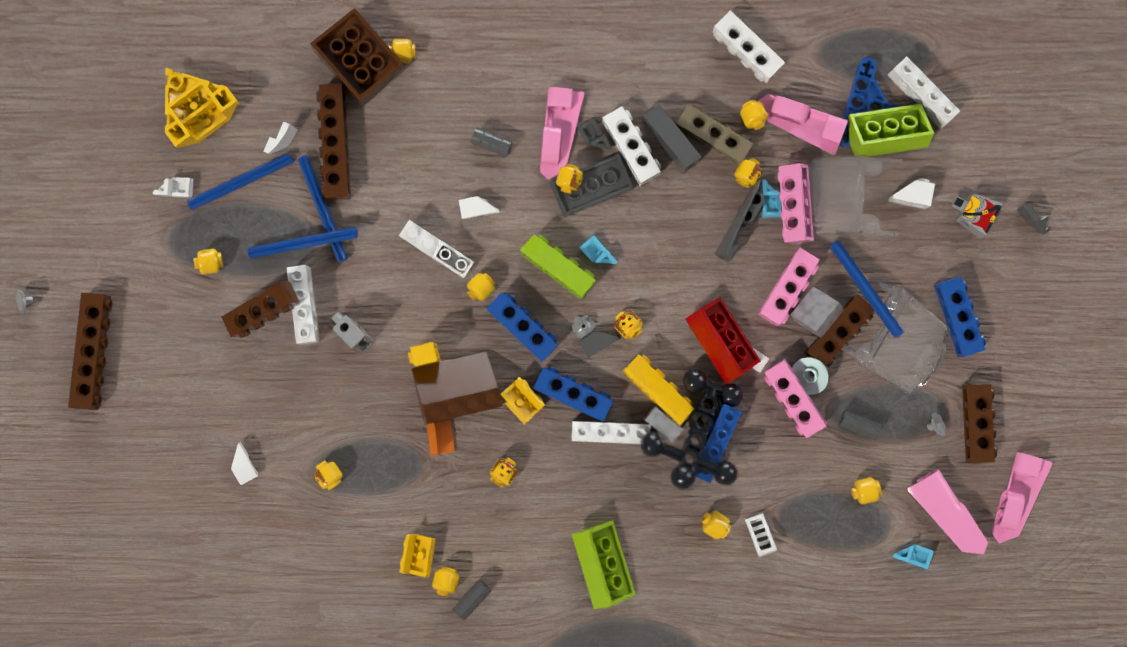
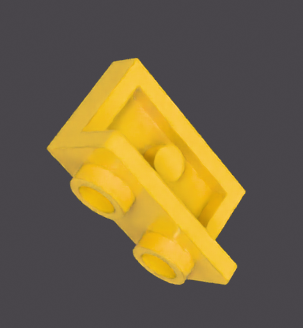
[500,377,545,425]
[400,534,436,577]

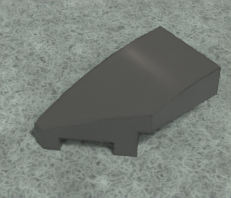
[577,118,612,150]
[1017,203,1049,234]
[579,331,621,358]

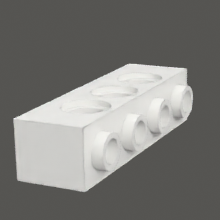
[712,10,785,83]
[888,57,960,129]
[602,106,661,186]
[287,265,320,345]
[572,421,650,444]

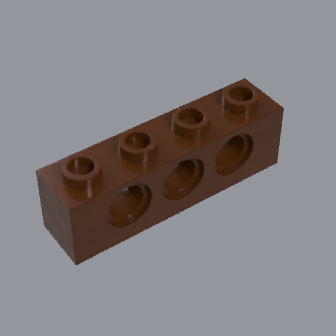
[221,281,300,338]
[804,294,874,367]
[962,384,997,463]

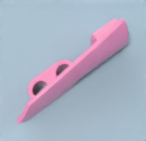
[540,87,584,180]
[758,94,848,155]
[992,452,1053,544]
[907,469,988,554]

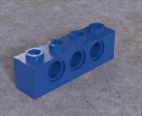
[934,277,986,358]
[486,292,558,362]
[533,366,613,422]
[693,404,742,483]

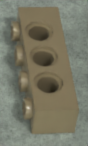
[676,104,753,166]

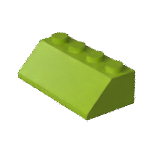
[848,104,934,159]
[520,234,596,300]
[572,520,636,609]

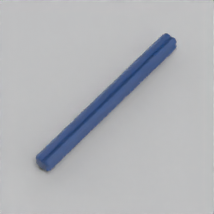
[187,153,293,210]
[298,156,348,262]
[248,227,358,258]
[830,241,904,338]

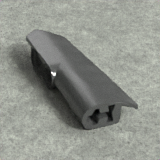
[714,176,764,262]

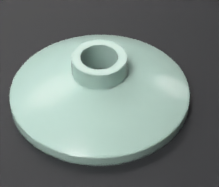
[792,357,829,395]

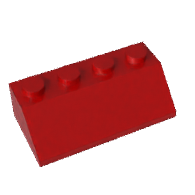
[685,297,761,384]

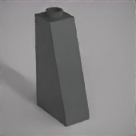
[643,105,701,175]

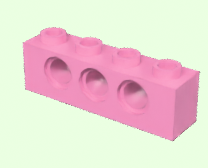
[778,163,814,244]
[758,248,820,326]
[764,359,827,438]

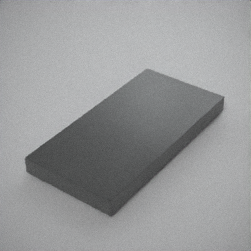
[550,153,634,218]

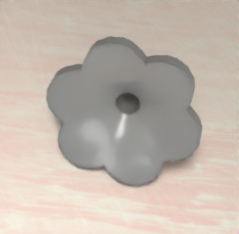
[16,290,33,313]
[572,315,595,338]
[927,413,946,436]

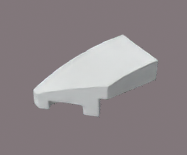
[263,122,298,154]
[153,177,194,198]
[459,196,500,219]
[231,442,258,485]

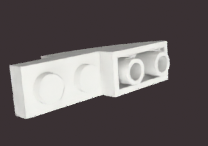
[398,220,474,278]

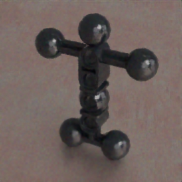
[640,369,743,490]

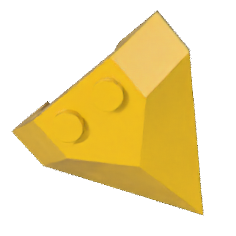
[165,68,238,148]

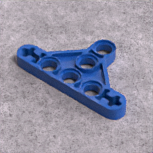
[839,57,900,148]

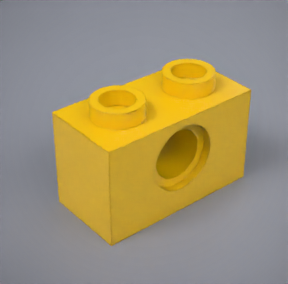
[408,342,441,367]

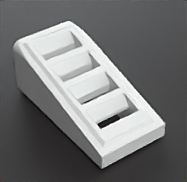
[745,513,777,558]

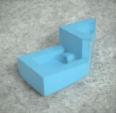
[761,180,782,218]
[579,235,617,264]
[893,544,934,570]

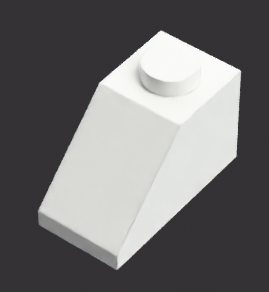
[888,178,935,209]

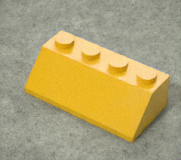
[622,354,694,426]

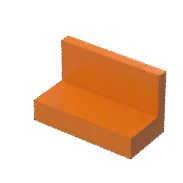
[427,419,455,455]

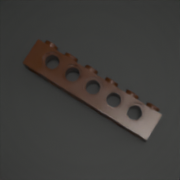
[316,83,351,201]
[68,293,113,410]

